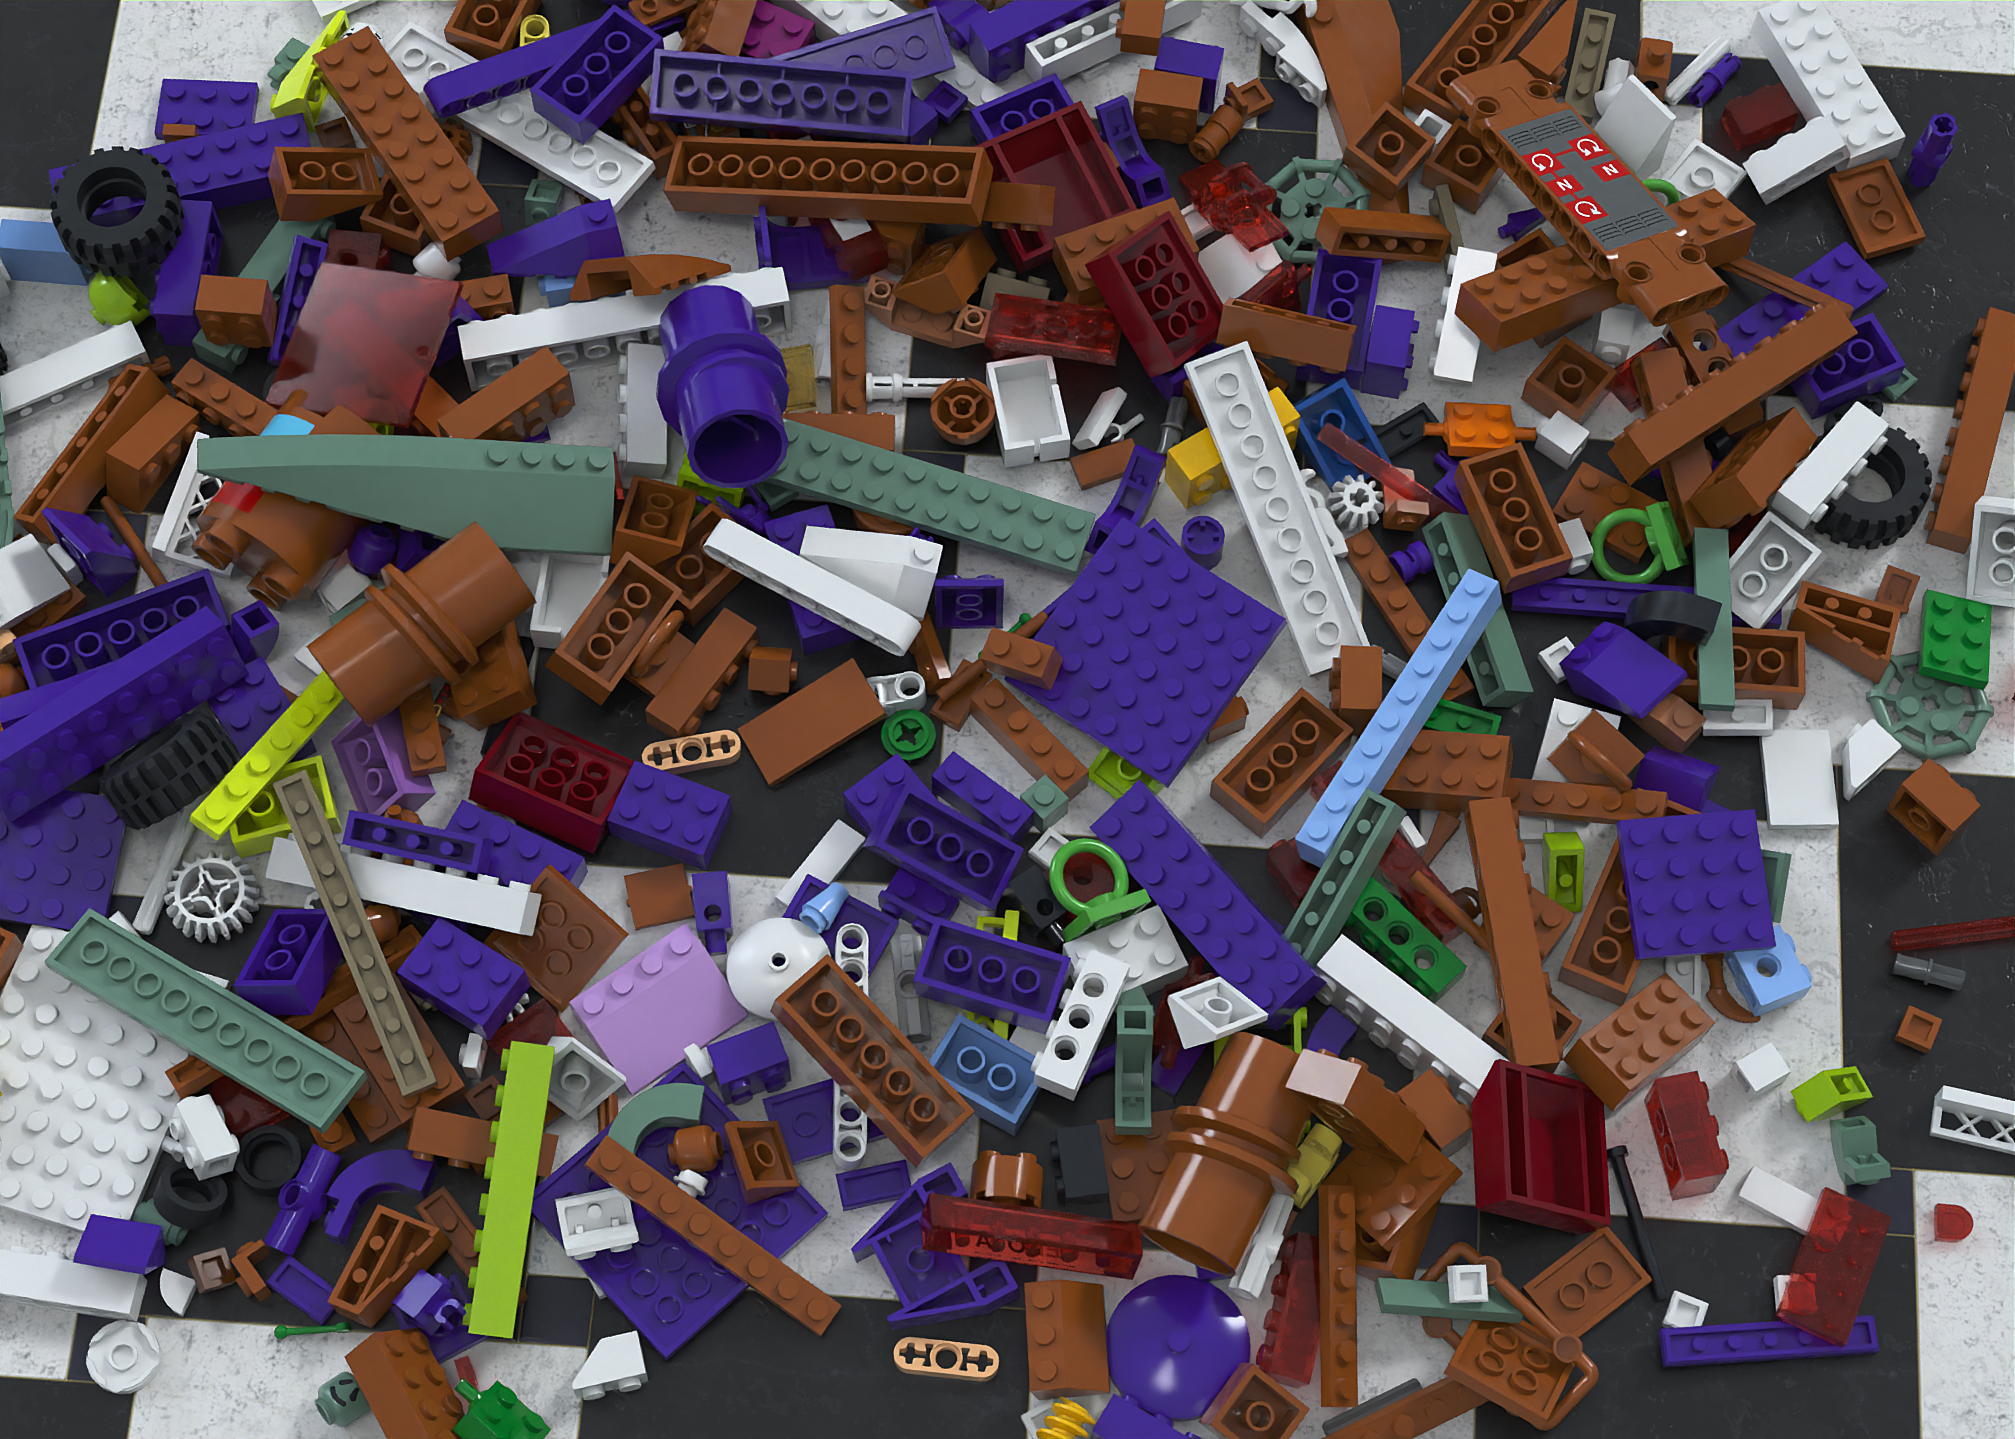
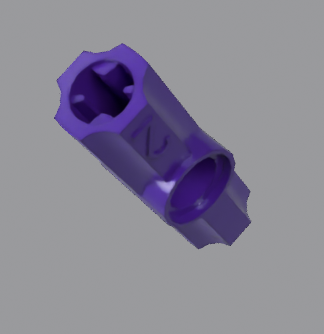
[1906,112,1958,188]
[264,1144,342,1256]

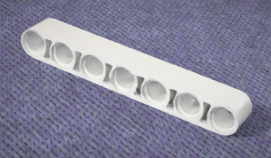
[703,518,922,656]
[833,923,868,1170]

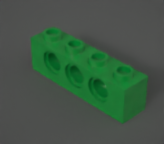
[1344,876,1467,1004]

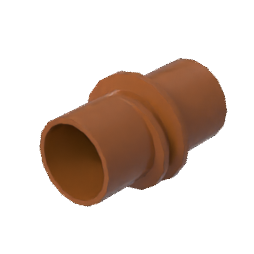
[306,521,537,728]
[1138,1032,1313,1277]

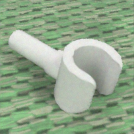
[1104,413,1145,444]

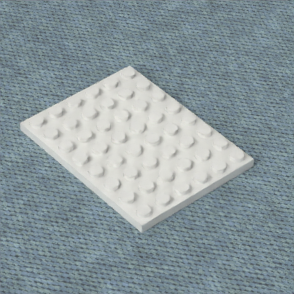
[0,925,231,1233]

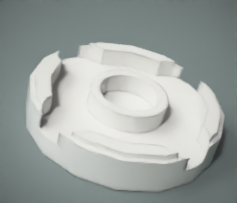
[86,1320,161,1394]

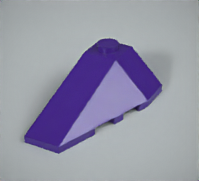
[486,198,625,279]

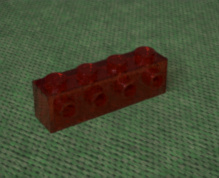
[1256,1231,1320,1389]

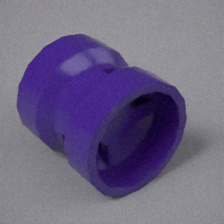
[1388,540,1434,584]

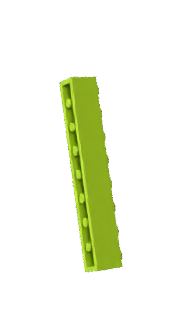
[462,1041,555,1339]

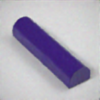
[267,234,328,367]

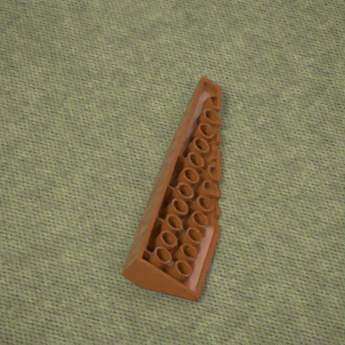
[1294,0,1410,266]

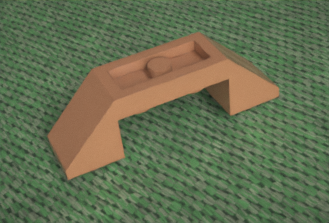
[864,275,995,349]

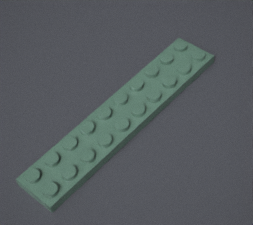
[763,418,1096,577]
[44,908,368,1134]

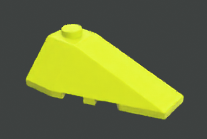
[270,10,350,133]

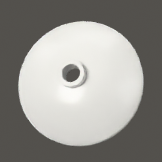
[727,917,831,1021]

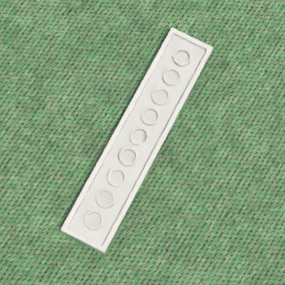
[385,21,655,214]
[1184,341,1370,677]

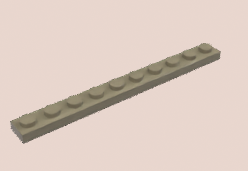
[273,770,439,1099]

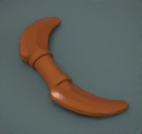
[1701,953,1761,1023]

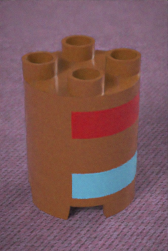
[191,389,380,611]

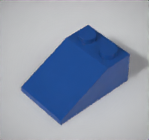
[1292,378,1391,493]

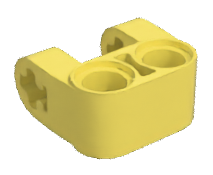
[1286,1123,1342,1209]

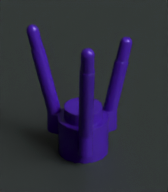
[696,485,772,536]

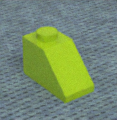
[1542,832,1585,912]
[1790,1066,1873,1123]

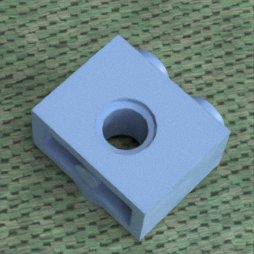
[1723,924,1812,1017]

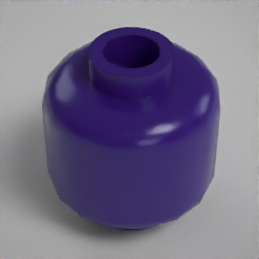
[348,524,398,576]

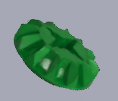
[881,709,936,763]

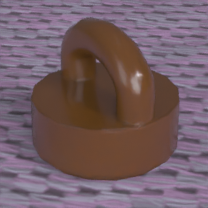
[1447,887,1482,920]

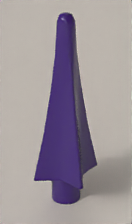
[1498,208,1546,242]

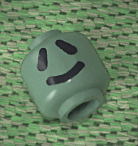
[315,1371,370,1427]

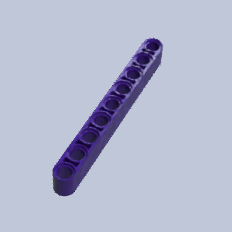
[423,9,686,118]

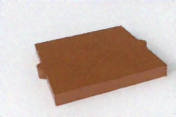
[624,863,695,930]

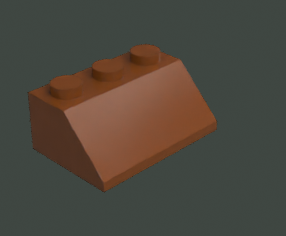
[892,227,997,315]
[609,475,699,567]
[1355,1196,1442,1282]
[1024,1279,1110,1400]

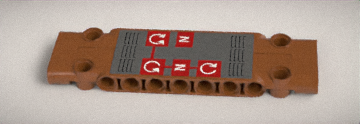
[1445,59,1729,327]

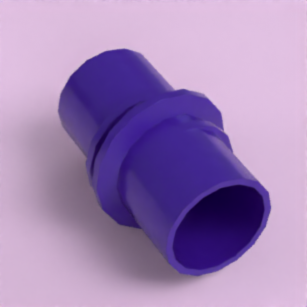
[656,285,789,488]

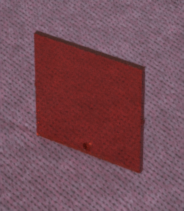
[265,262,464,428]

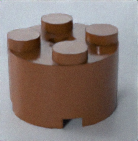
[969,1150,1043,1223]

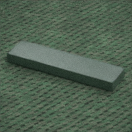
[1375,1277,1524,1323]

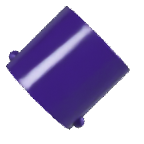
[1180,516,1225,570]

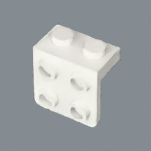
[555,1187,639,1260]

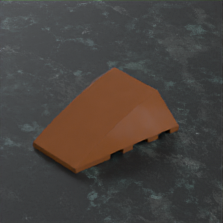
[570,254,731,301]

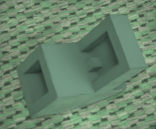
[1830,1115,1891,1185]

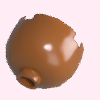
[930,378,996,445]

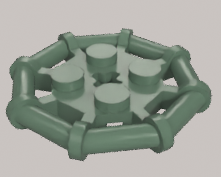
[1258,156,1372,265]
[1866,651,1994,763]

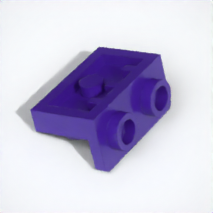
[878,868,959,937]

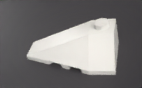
[799,526,943,621]

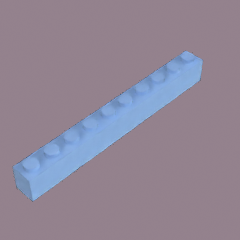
[1295,569,1502,868]

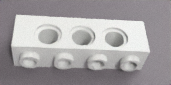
[1031,949,1130,1101]

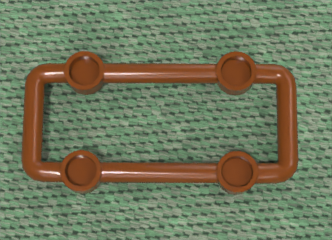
[1418,1242,1599,1431]

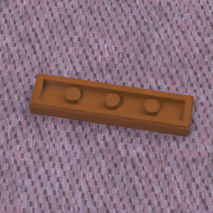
[414,1185,529,1307]

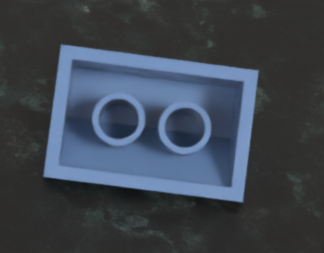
[929,1013,1041,1137]

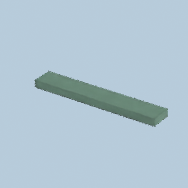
[1692,527,1735,712]

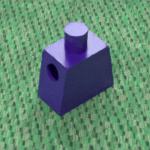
[692,871,734,956]

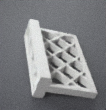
[152,431,235,580]

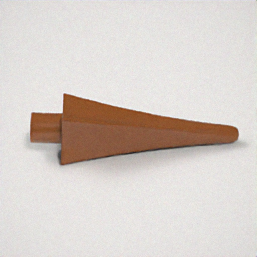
[1409,810,1461,887]

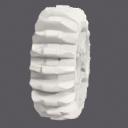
[164,850,261,944]

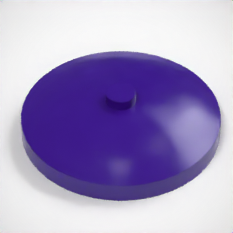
[1107,1275,1251,1422]

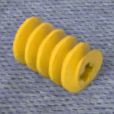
[1036,1396,1097,1439]

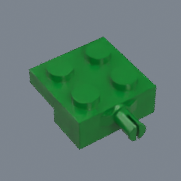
[452,1378,551,1439]

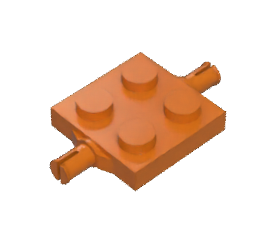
[1423,402,1536,457]

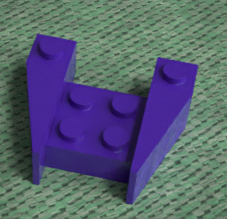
[851,1162,1020,1331]

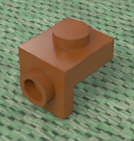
[1223,78,1274,122]
[1874,565,1921,614]
[231,1239,273,1303]

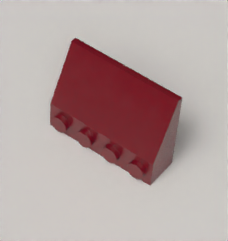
[1085,211,1223,378]
[468,712,634,854]

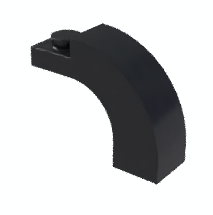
[1622,591,1722,646]

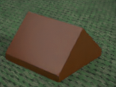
[724,1121,800,1205]

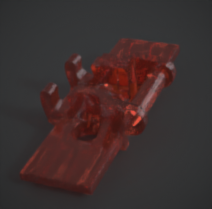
[1178,159,1289,253]

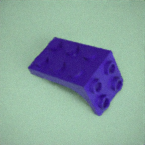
[753,206,871,291]

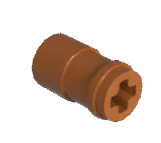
[1189,104,1244,163]

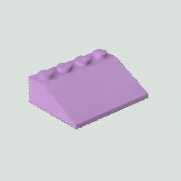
[569,923,748,1097]

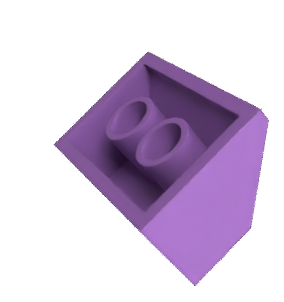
[331,707,436,817]

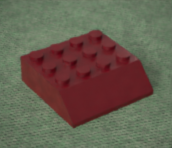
[974,101,1138,275]
[1471,1059,1611,1235]

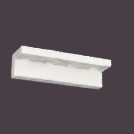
[1929,1085,2015,1155]

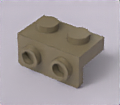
[979,268,1054,327]

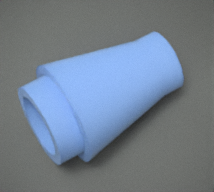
[799,882,849,933]

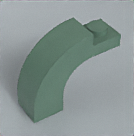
[1114,1005,1153,1135]
[608,1083,705,1156]

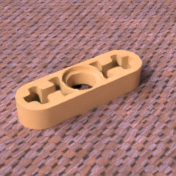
[642,730,741,775]
[894,1337,999,1382]

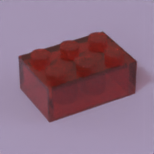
[1644,1071,1729,1201]

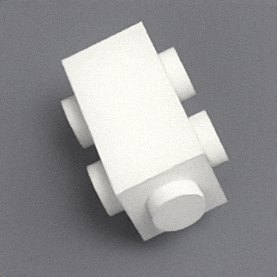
[169,1094,240,1181]

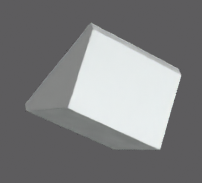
[1167,976,1268,1049]
[546,1036,626,1122]

